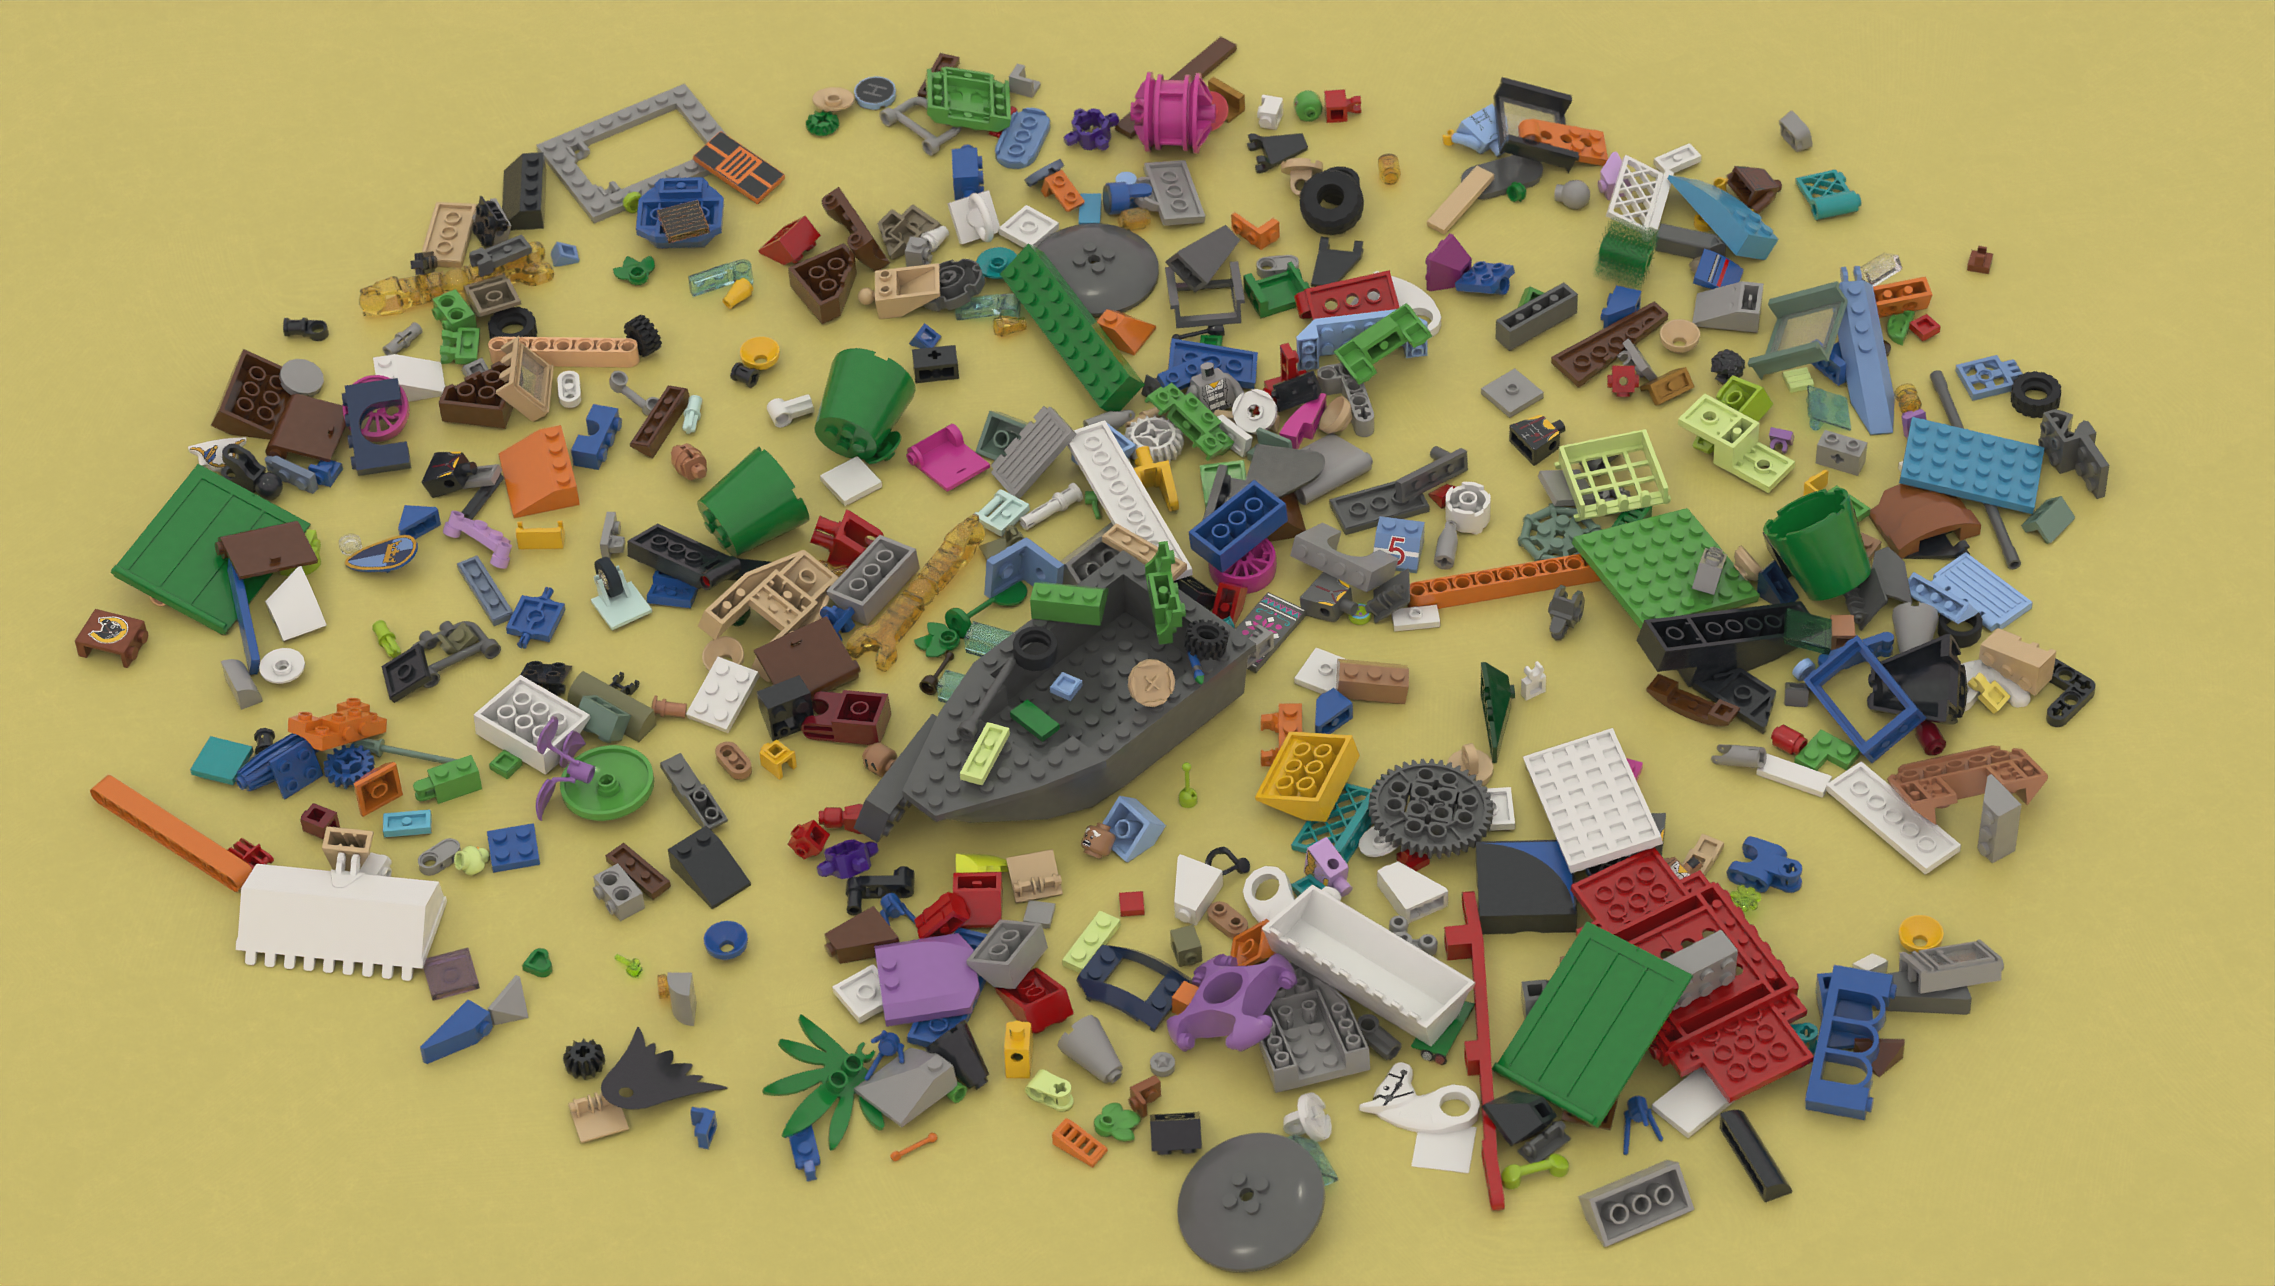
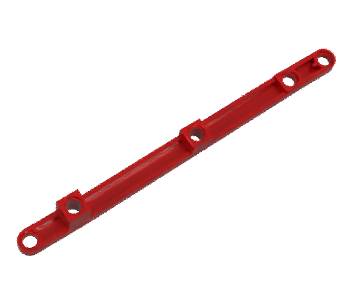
[1444,891,1505,1211]

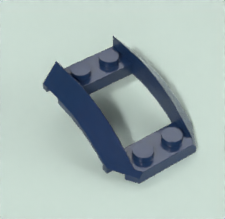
[1076,945,1192,1032]

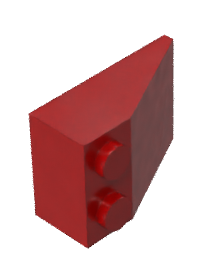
[994,967,1074,1034]

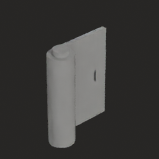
[1294,433,1373,505]

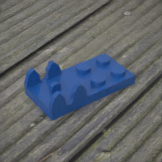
[1168,338,1258,389]

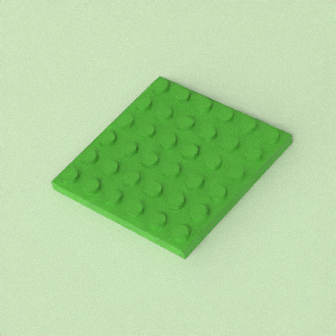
[1572,508,1760,629]

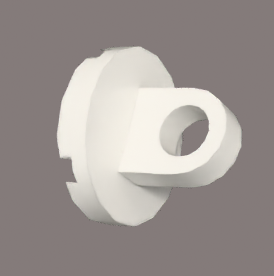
[1283,1092,1332,1142]

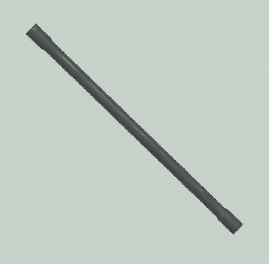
[1930,370,2021,570]

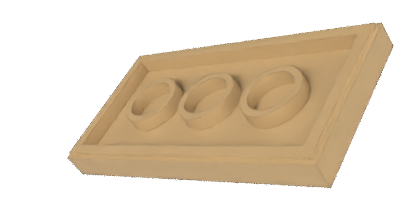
[422,202,478,268]

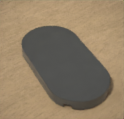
[1461,155,1543,199]

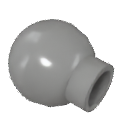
[1555,180,1590,209]

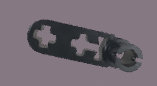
[846,866,915,916]

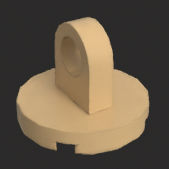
[1281,158,1323,197]
[1128,659,1175,707]
[1447,743,1493,786]

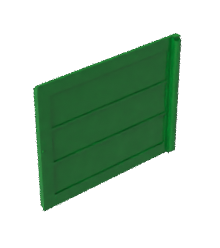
[111,464,311,635]
[1492,921,1693,1128]

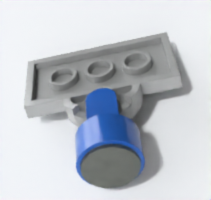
[1103,160,1205,226]

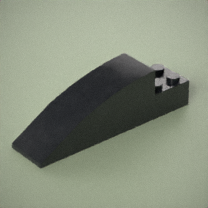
[1636,601,1823,687]

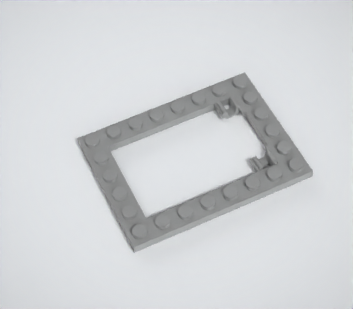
[536,84,727,223]

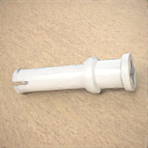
[1019,483,1083,531]

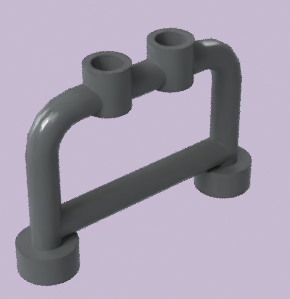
[411,621,501,688]

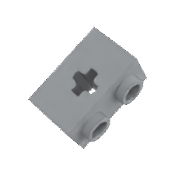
[1816,430,1867,476]

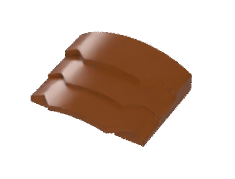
[1869,484,1981,559]

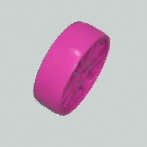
[342,375,410,442]
[1208,538,1277,594]

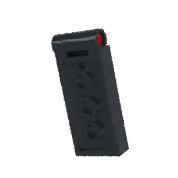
[628,523,742,590]

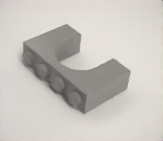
[1290,523,1399,592]

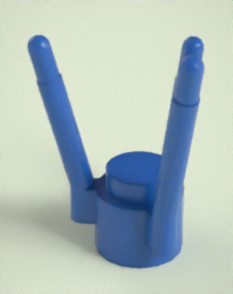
[880,893,916,926]
[865,1030,904,1081]
[1623,1096,1663,1155]

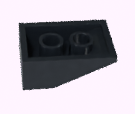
[668,826,751,909]

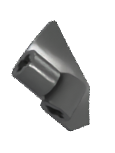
[1871,547,1912,606]

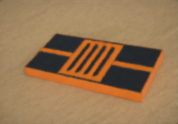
[693,131,785,204]

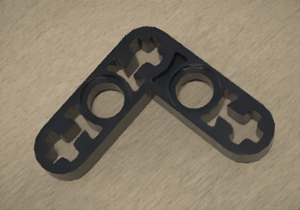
[2046,658,2096,727]

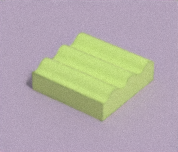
[1782,367,1814,393]

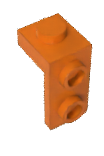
[1041,170,1084,212]
[1231,212,1280,250]

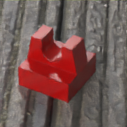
[1396,849,1430,871]

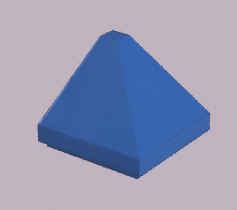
[909,323,942,349]

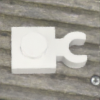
[1521,661,1546,701]

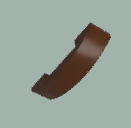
[1647,674,1740,726]

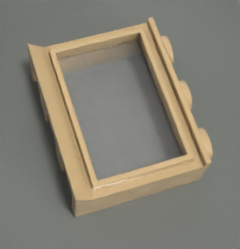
[496,336,554,422]

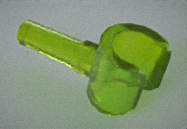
[615,954,643,978]

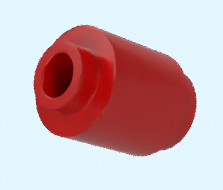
[1771,724,1808,755]

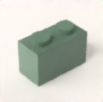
[578,695,631,743]

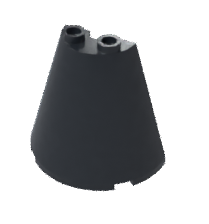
[1867,634,1967,725]

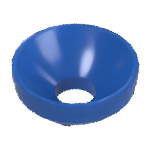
[704,921,748,960]

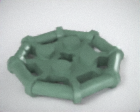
[1517,503,1602,561]

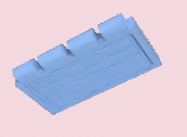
[1931,552,2033,632]

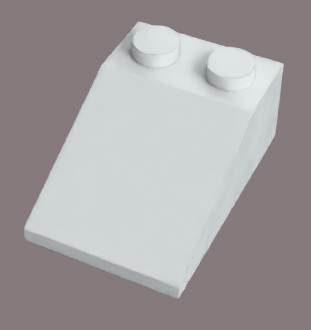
[373,354,445,402]

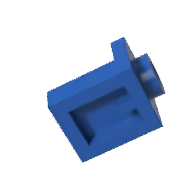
[308,460,343,487]
[690,1107,717,1149]

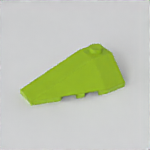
[1692,375,1773,454]

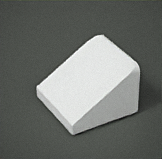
[1853,953,1888,973]

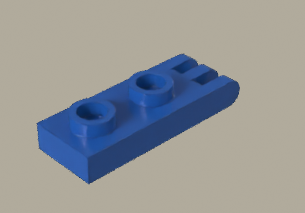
[1157,353,1217,390]

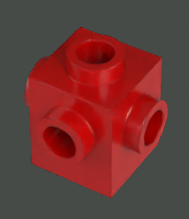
[1607,366,1639,397]
[787,819,830,859]

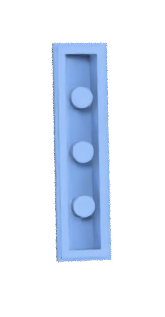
[1908,572,1978,624]

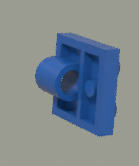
[1455,261,1515,295]

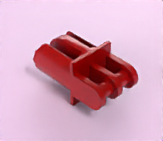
[228,838,274,869]

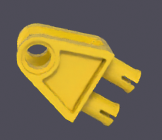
[1133,446,1179,512]

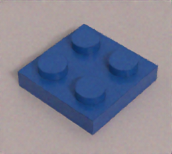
[487,823,540,873]

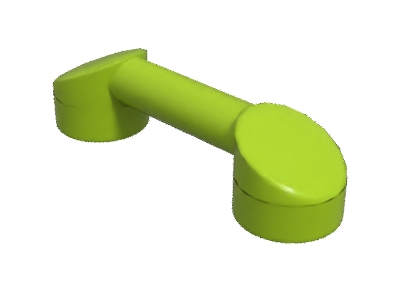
[1501,1154,1569,1189]

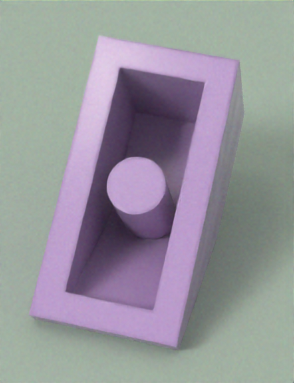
[1598,151,1632,200]

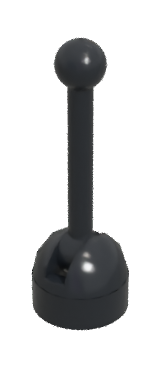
[1172,325,1225,340]

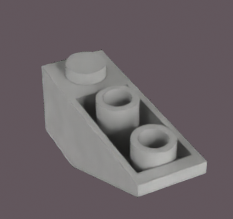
[1692,547,1727,595]

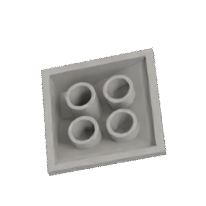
[854,1048,958,1128]

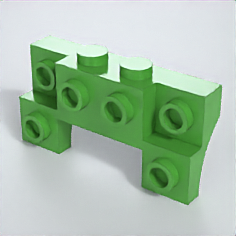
[1333,303,1432,385]
[1145,382,1234,461]
[1145,541,1186,645]

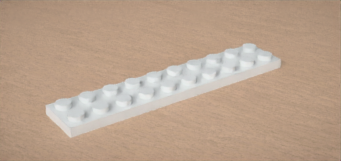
[1067,420,1193,580]

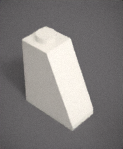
[1174,854,1223,925]
[1377,862,1448,924]

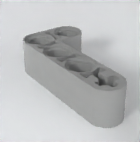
[1317,363,1374,437]

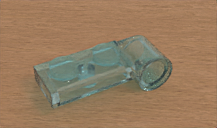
[688,259,753,297]
[955,293,1021,323]

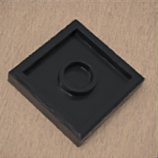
[381,643,432,703]

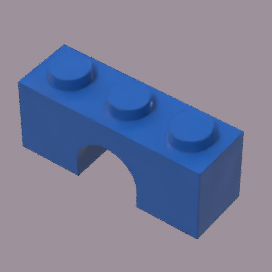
[571,404,622,470]

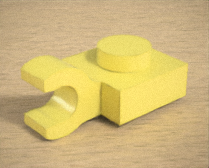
[1967,672,2011,714]

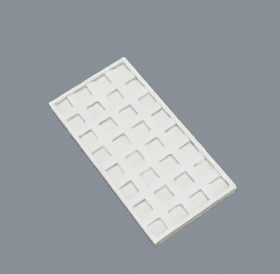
[1523,728,1663,873]

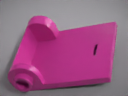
[906,423,990,492]

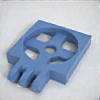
[1955,355,2023,401]

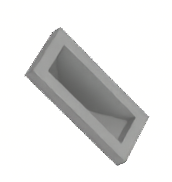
[488,975,528,1025]

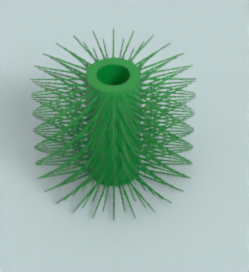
[1593,216,1659,290]

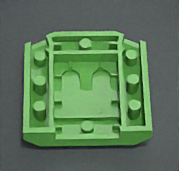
[926,67,1011,132]

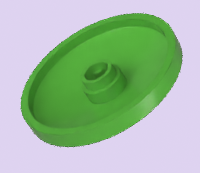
[560,745,655,821]

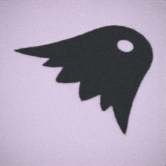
[601,1027,728,1109]

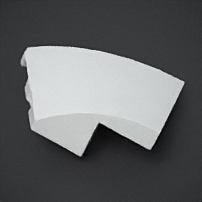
[265,566,327,642]

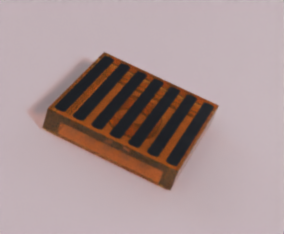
[657,200,710,243]

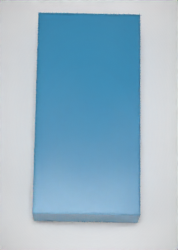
[1079,193,1102,225]

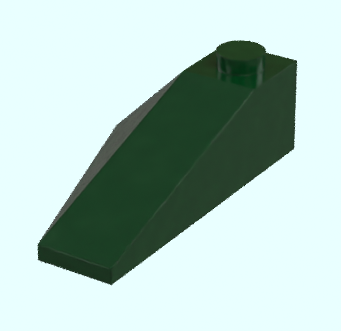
[1480,662,1515,763]

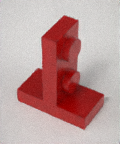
[1264,343,1307,399]

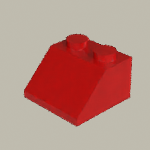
[758,216,821,265]

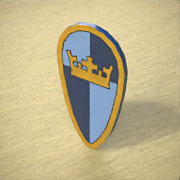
[345,535,418,572]

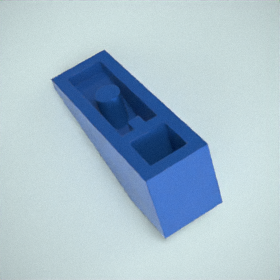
[420,999,493,1064]

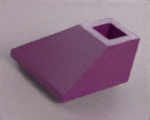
[1425,233,1472,292]

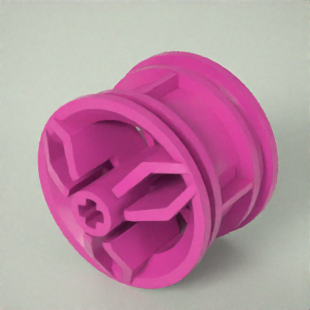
[1130,72,1216,154]

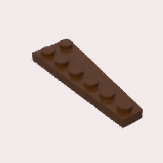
[1551,301,1668,388]

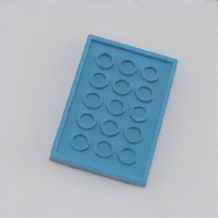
[1899,417,2044,514]

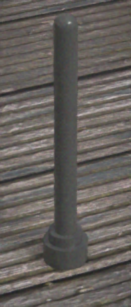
[956,657,1017,742]

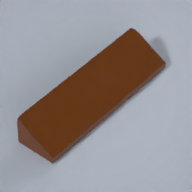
[630,385,690,458]

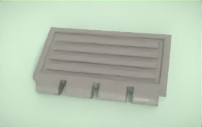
[991,406,1077,499]

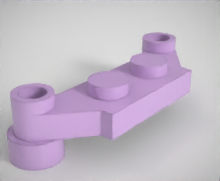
[443,511,512,569]

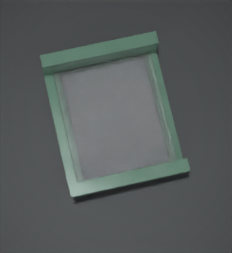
[1747,281,1848,380]

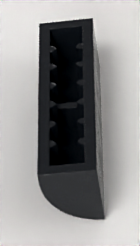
[1720,1110,1792,1203]

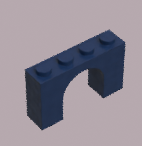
[342,378,411,476]

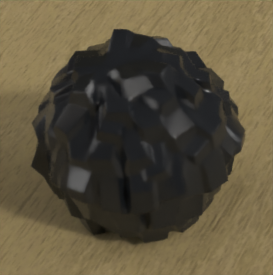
[1711,349,1745,384]

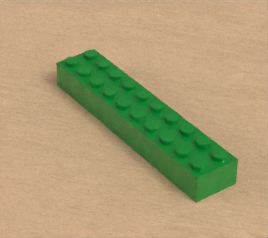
[1000,243,1145,412]

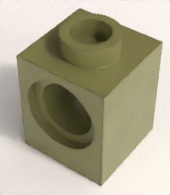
[1170,925,1202,967]

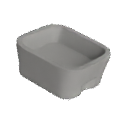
[1779,111,1812,152]

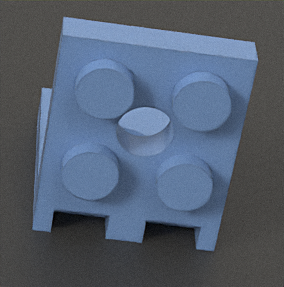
[984,537,1064,598]

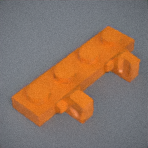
[1261,703,1302,766]

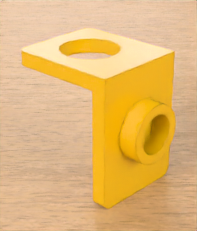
[1803,469,1829,496]

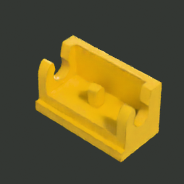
[516,521,565,549]

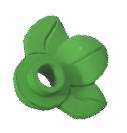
[1094,1103,1141,1141]

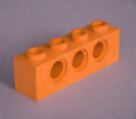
[1873,276,1933,318]

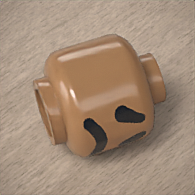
[862,742,897,777]

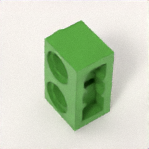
[432,289,477,332]

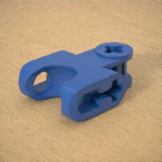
[1726,836,1802,893]

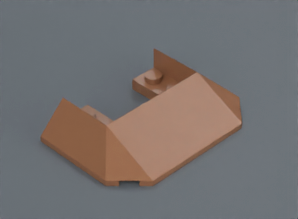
[1887,745,2048,825]

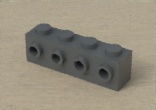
[1496,282,1578,351]

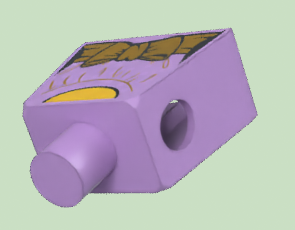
[1304,837,1352,897]

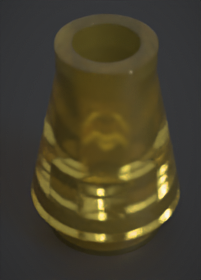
[993,315,1027,337]

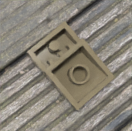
[464,274,521,317]

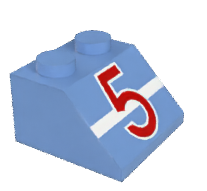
[1373,516,1425,573]

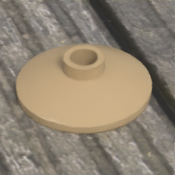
[813,87,854,112]

